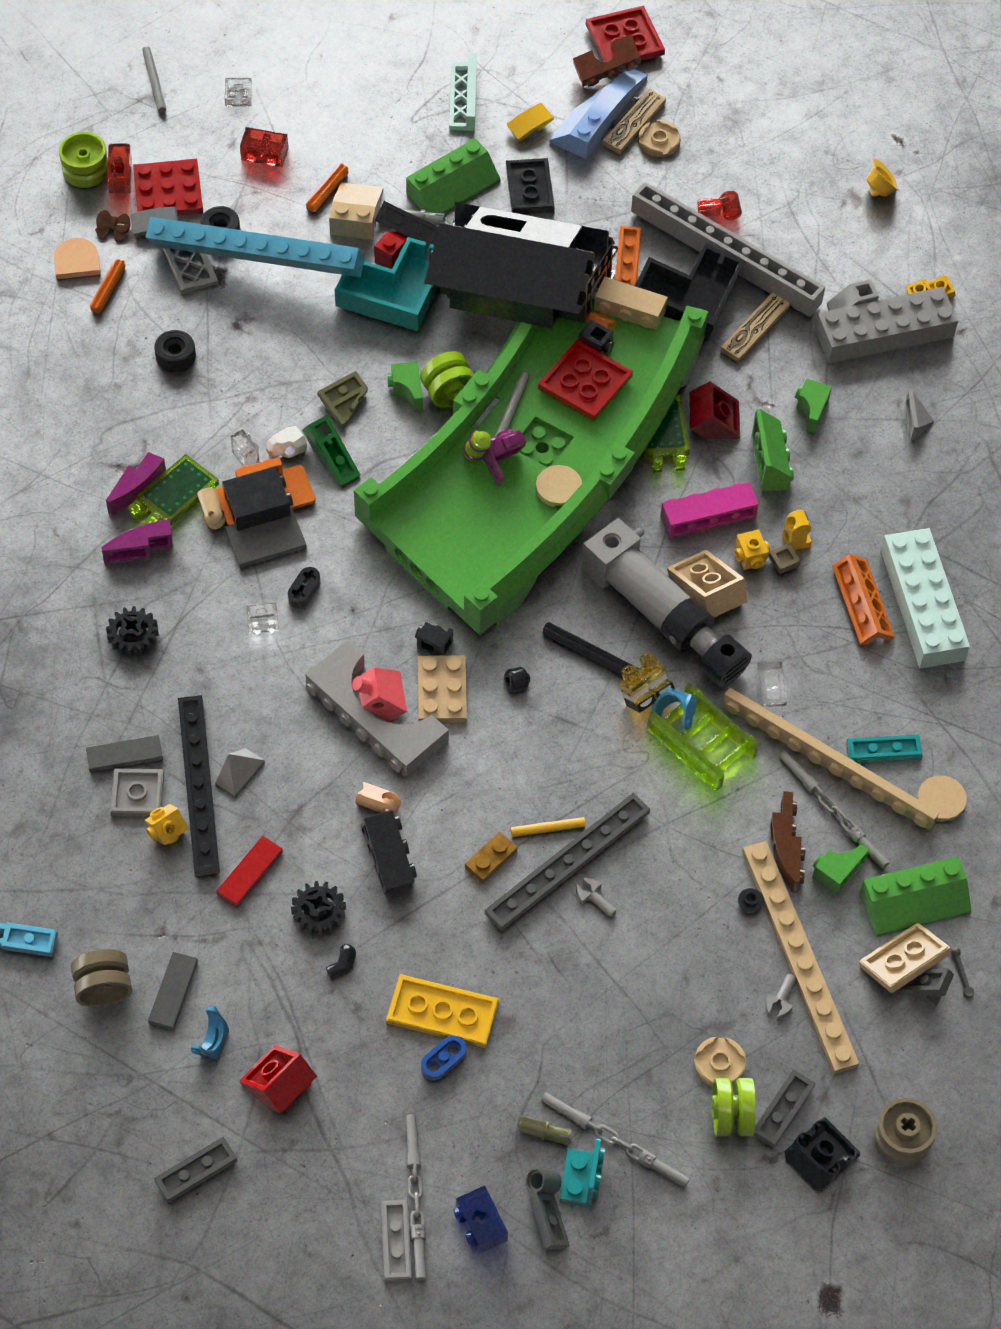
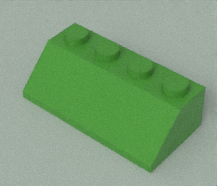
[406,138,501,214]
[859,856,972,937]

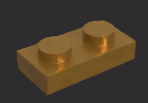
[465,832,517,883]

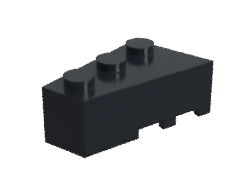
[360,810,417,894]

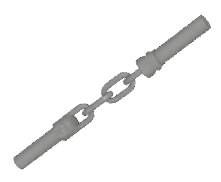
[780,751,889,869]
[541,1092,690,1188]
[406,1114,426,1281]

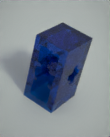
[453,1185,508,1254]

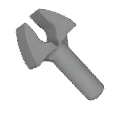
[576,878,616,917]
[765,974,796,1020]

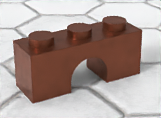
[573,34,641,87]

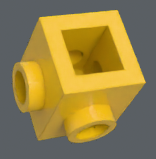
[735,529,770,570]
[145,804,189,845]

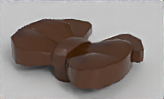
[95,210,131,242]

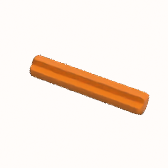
[306,164,349,213]
[90,259,126,314]

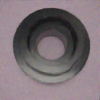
[738,888,763,913]

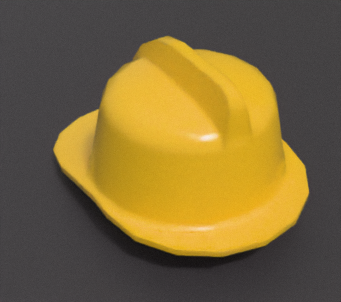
[866,158,899,197]

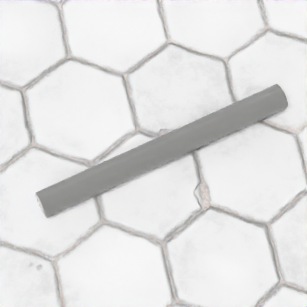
[142,46,166,113]
[495,372,529,437]

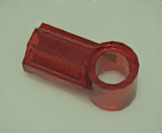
[697,191,742,220]

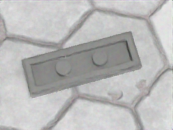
[381,1200,412,1283]

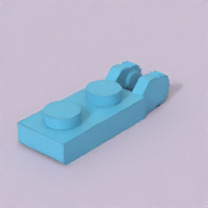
[0,922,58,957]

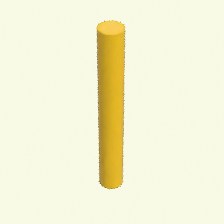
[510,817,585,837]

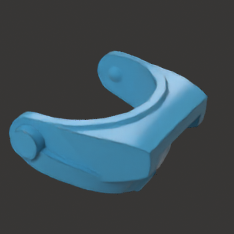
[651,687,697,730]
[191,1006,229,1060]

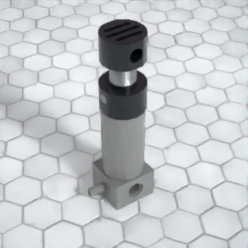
[581,518,752,688]

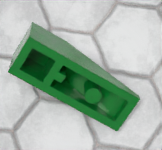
[302,415,361,486]

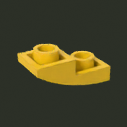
[506,102,554,142]
[905,275,956,299]

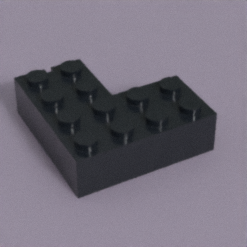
[635,243,744,340]

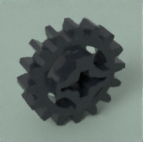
[106,606,159,656]
[291,881,346,936]

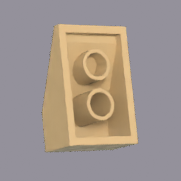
[329,182,383,240]
[667,550,748,618]

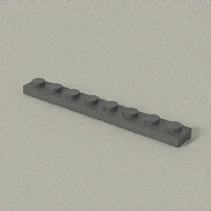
[485,792,650,931]

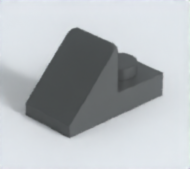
[900,968,954,1006]

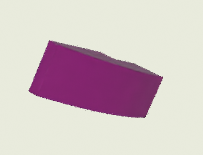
[106,452,166,515]
[101,519,173,564]

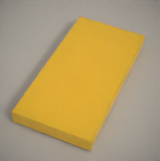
[386,974,499,1048]

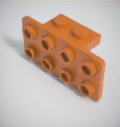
[216,457,316,526]

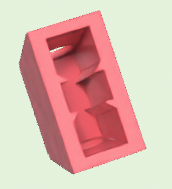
[352,667,407,722]

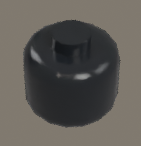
[504,667,530,692]

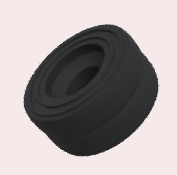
[200,206,240,230]
[154,330,196,372]

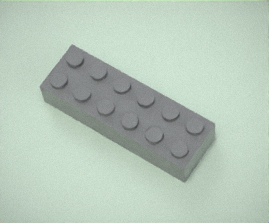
[815,287,958,363]

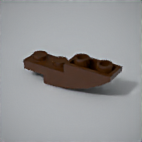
[770,791,806,893]

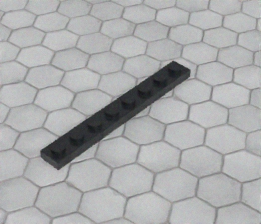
[178,695,220,876]

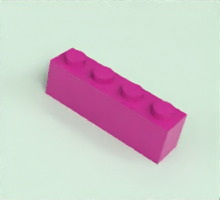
[660,482,759,538]

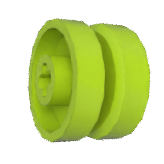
[59,132,109,188]
[420,351,474,408]
[711,1078,756,1136]

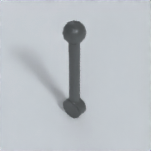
[612,96,639,127]
[951,948,974,998]

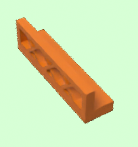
[832,554,895,646]

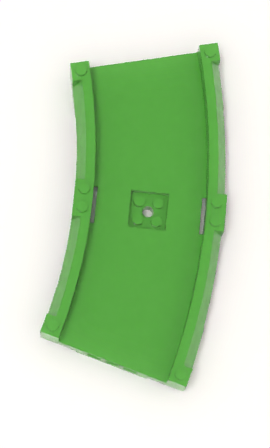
[354,298,708,635]

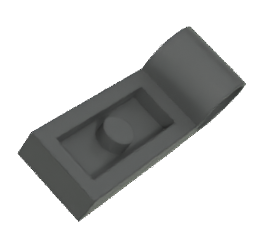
[526,1168,570,1250]

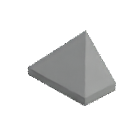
[905,390,934,441]
[215,748,265,798]

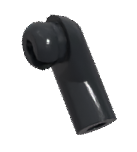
[326,944,356,978]

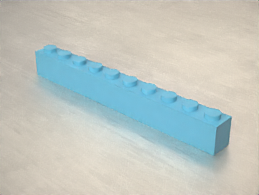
[145,217,365,278]

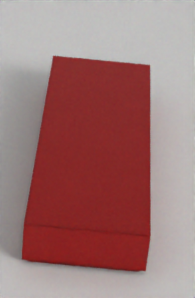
[216,836,283,907]

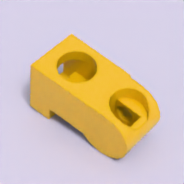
[782,510,812,551]

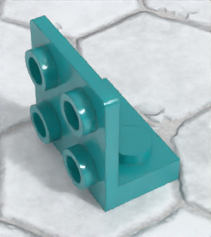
[559,1138,605,1207]

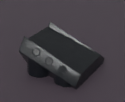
[784,1117,860,1190]

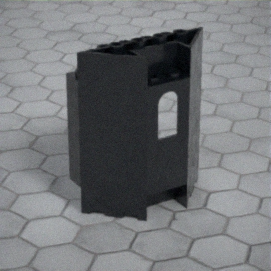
[424,202,619,328]

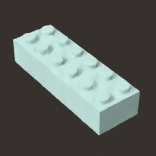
[881,528,970,669]

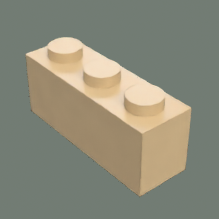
[594,277,667,331]

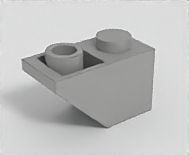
[827,279,879,310]

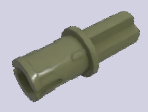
[518,1116,572,1146]

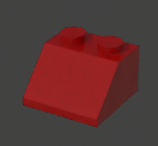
[239,1045,317,1113]

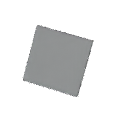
[110,768,164,817]

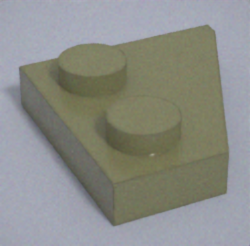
[317,371,368,429]

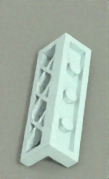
[449,53,477,131]

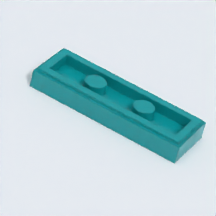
[846,735,923,763]

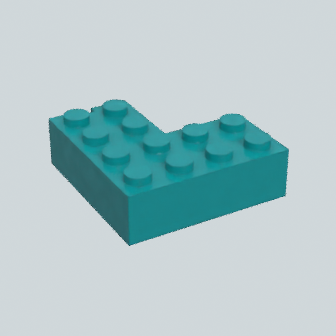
[334,237,439,331]

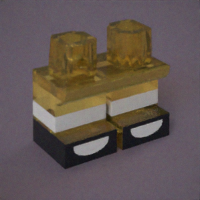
[619,653,675,713]

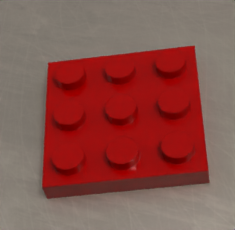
[585,5,665,62]
[133,158,203,216]
[538,340,633,421]

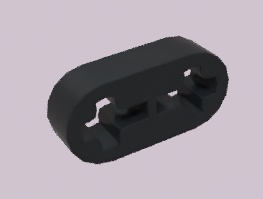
[288,567,321,609]

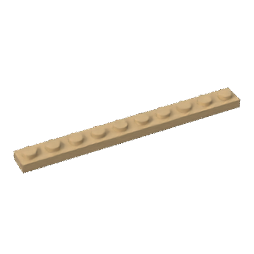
[723,688,940,831]
[742,841,859,1074]

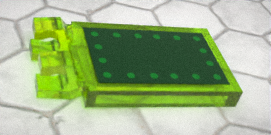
[643,395,690,473]
[128,454,219,525]

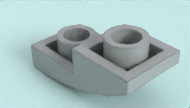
[130,207,178,237]

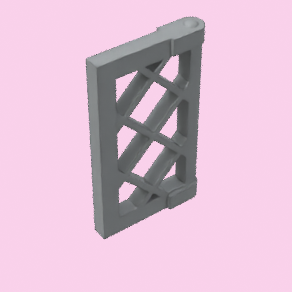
[162,247,218,294]

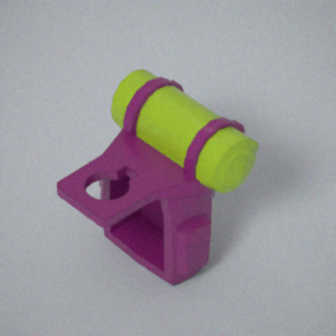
[463,429,527,486]

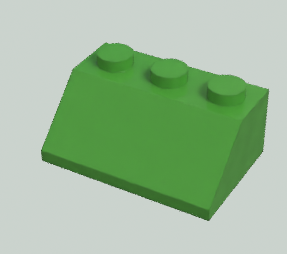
[751,409,794,492]

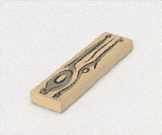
[602,89,666,155]
[720,292,790,363]

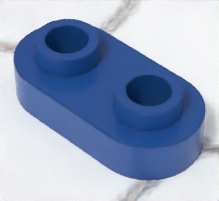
[421,1036,466,1080]

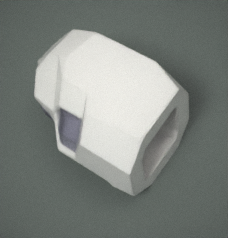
[266,426,307,458]

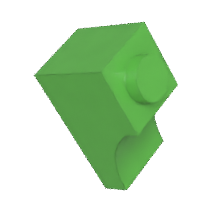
[387,362,423,412]
[795,378,832,434]
[812,844,869,895]

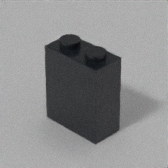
[222,466,293,531]

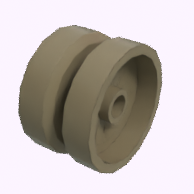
[71,949,132,1007]
[874,1098,937,1166]

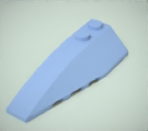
[550,69,648,160]

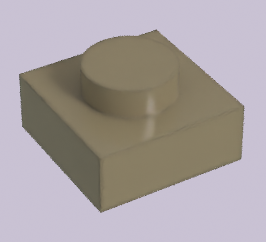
[768,543,801,574]

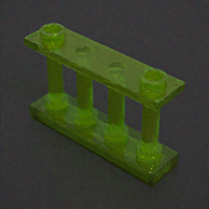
[646,683,759,792]

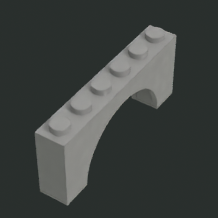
[305,639,449,778]

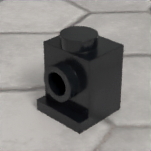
[578,320,615,354]
[415,622,453,656]

